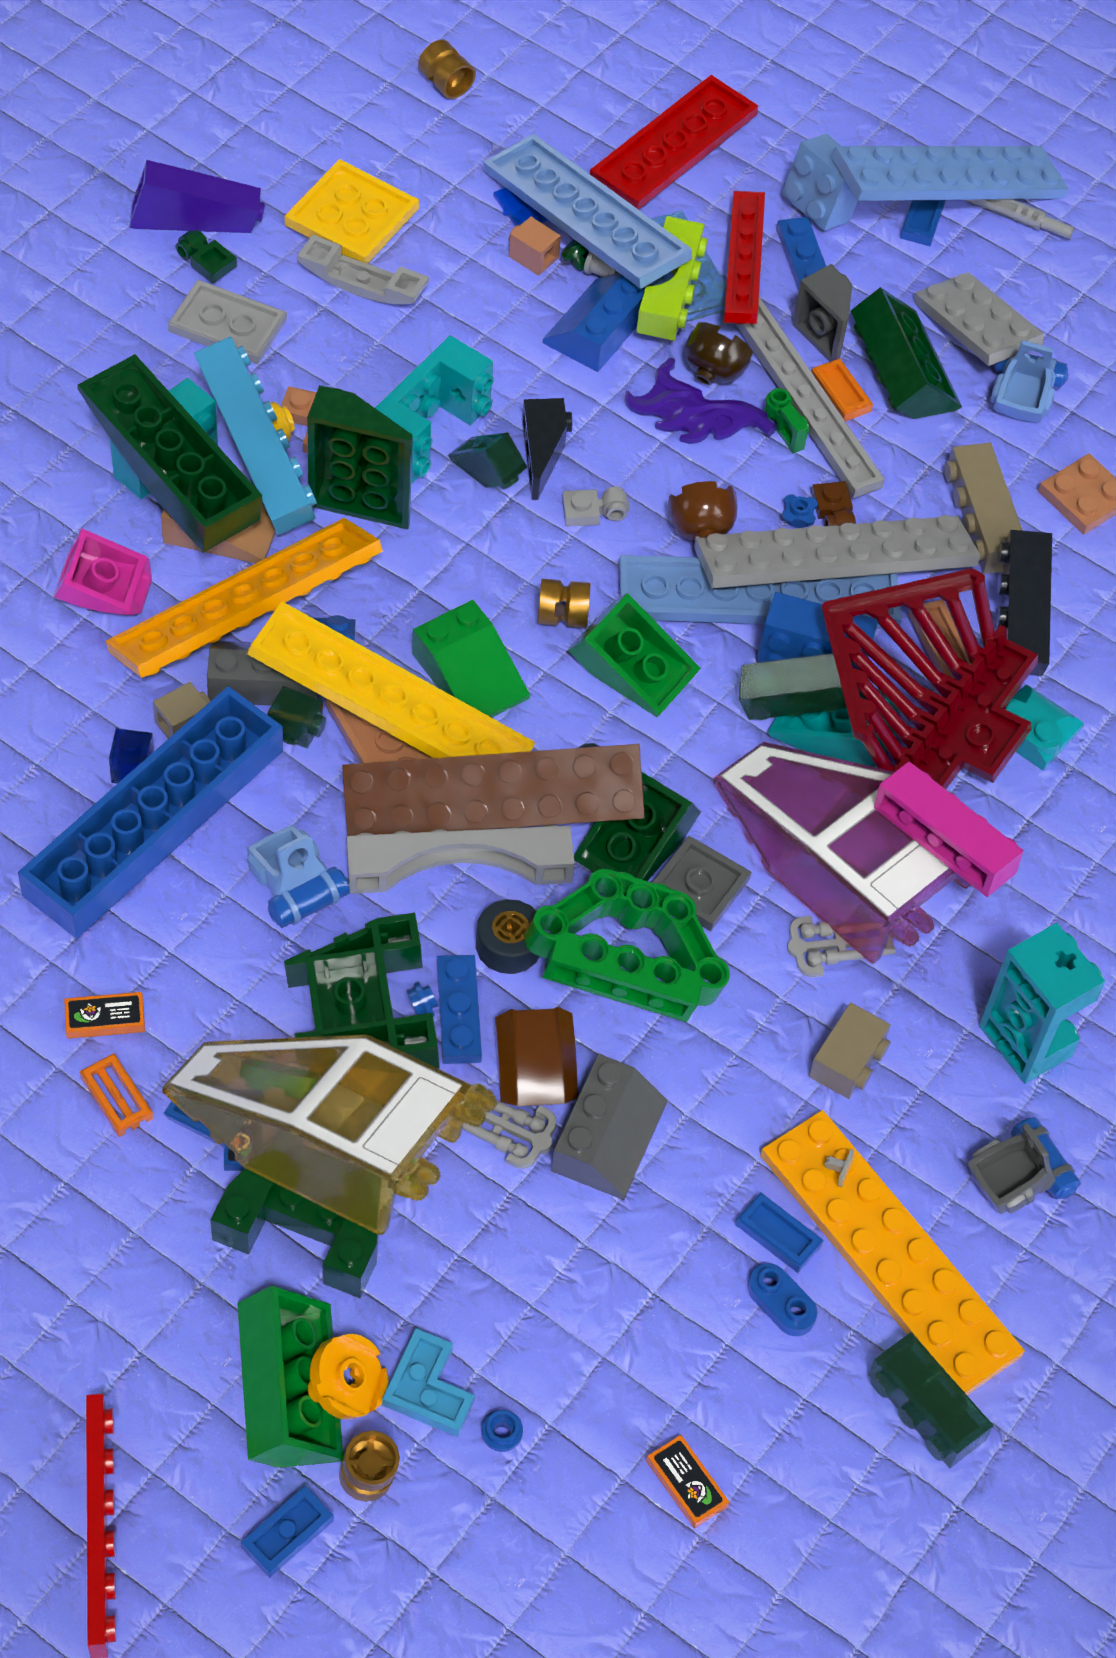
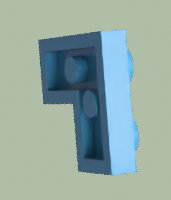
[382,1328,475,1437]

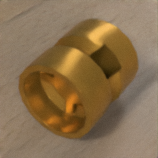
[418,39,476,99]
[538,578,591,628]
[339,1430,400,1502]

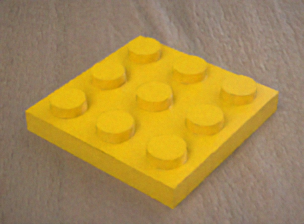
[284,159,419,264]

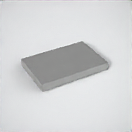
[168,280,287,365]

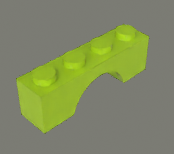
[636,216,708,341]

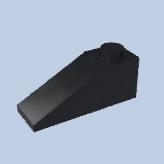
[522,398,572,500]

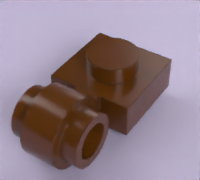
[811,481,856,526]

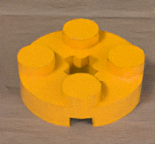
[308,1333,388,1420]

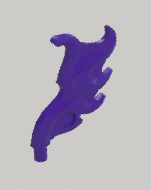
[625,358,777,444]

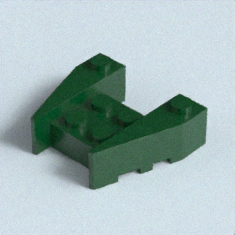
[284,912,440,1074]
[210,1125,385,1298]

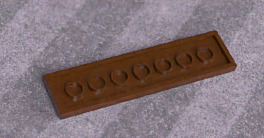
[342,743,645,836]

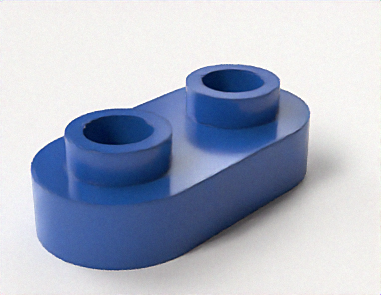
[748,1263,817,1336]

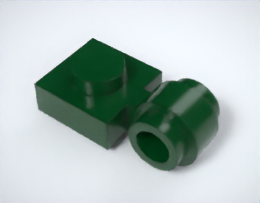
[175,230,237,283]

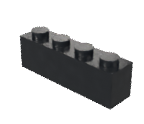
[996,530,1052,676]

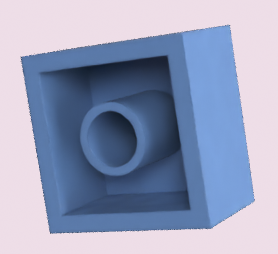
[781,133,858,231]

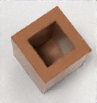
[509,217,561,276]

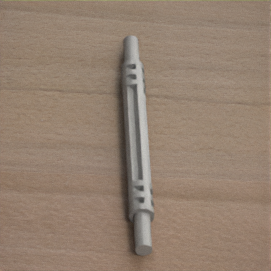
[965,199,1075,239]

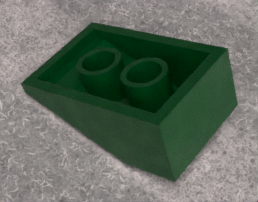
[574,771,701,881]

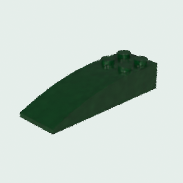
[77,354,262,553]

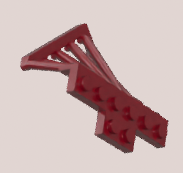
[822,568,1038,789]

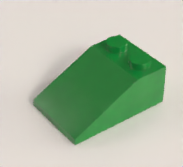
[568,593,701,717]
[412,599,530,718]

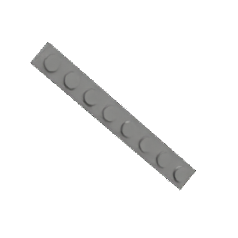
[735,297,885,498]

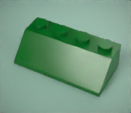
[237,1286,344,1468]

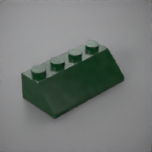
[850,287,962,419]

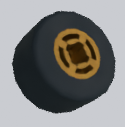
[475,899,544,974]

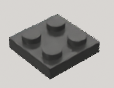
[652,836,752,931]

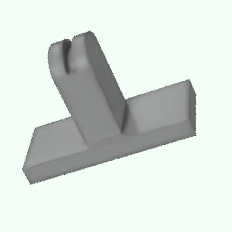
[824,1149,854,1187]

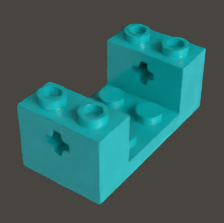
[375,335,494,484]
[979,923,1106,1084]

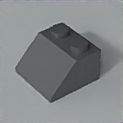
[792,264,852,362]

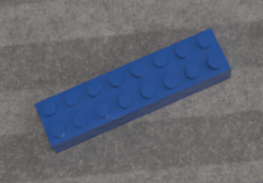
[18,686,283,939]

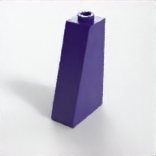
[129,160,265,233]

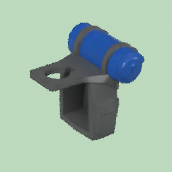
[967,1117,1081,1215]

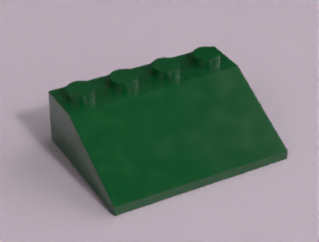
[307,385,413,530]

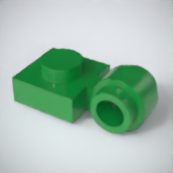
[764,388,809,454]

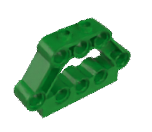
[524,869,730,1022]

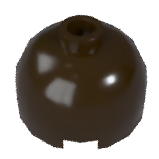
[685,322,753,386]

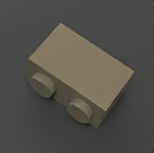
[809,1002,891,1099]

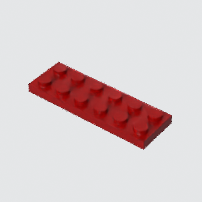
[590,75,759,210]

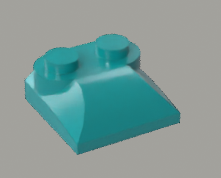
[1005,684,1085,771]

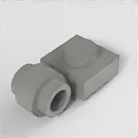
[562,487,630,527]

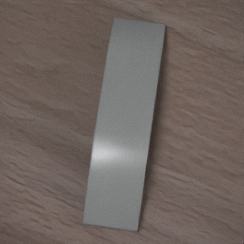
[297,235,429,304]

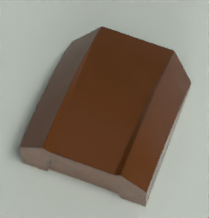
[494,1007,578,1106]

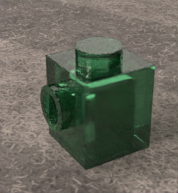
[267,686,326,749]

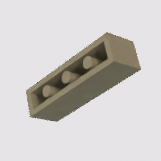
[944,442,1023,574]

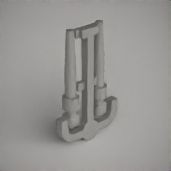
[787,916,896,977]
[443,1086,556,1169]

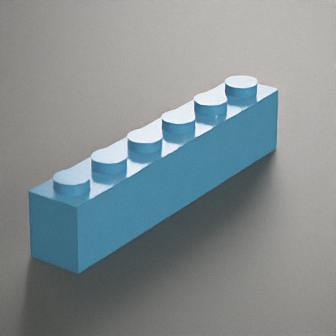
[194,336,317,535]

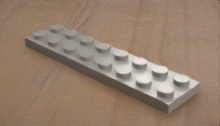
[694,515,980,588]

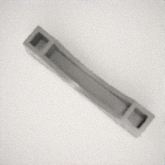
[346,825,575,894]

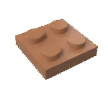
[1038,453,1116,535]

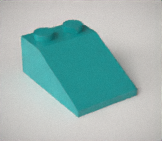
[768,682,901,771]

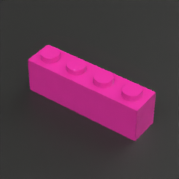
[874,762,1024,897]

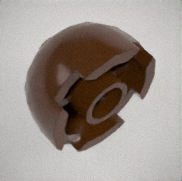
[668,481,738,542]

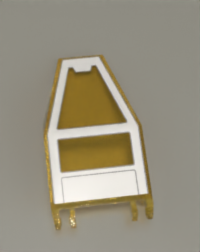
[162,1035,497,1235]

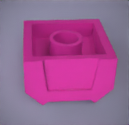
[54,528,152,615]

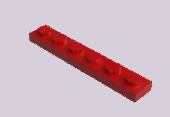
[724,191,765,324]
[86,1394,116,1658]

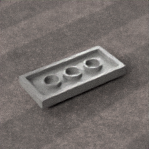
[915,272,1044,366]

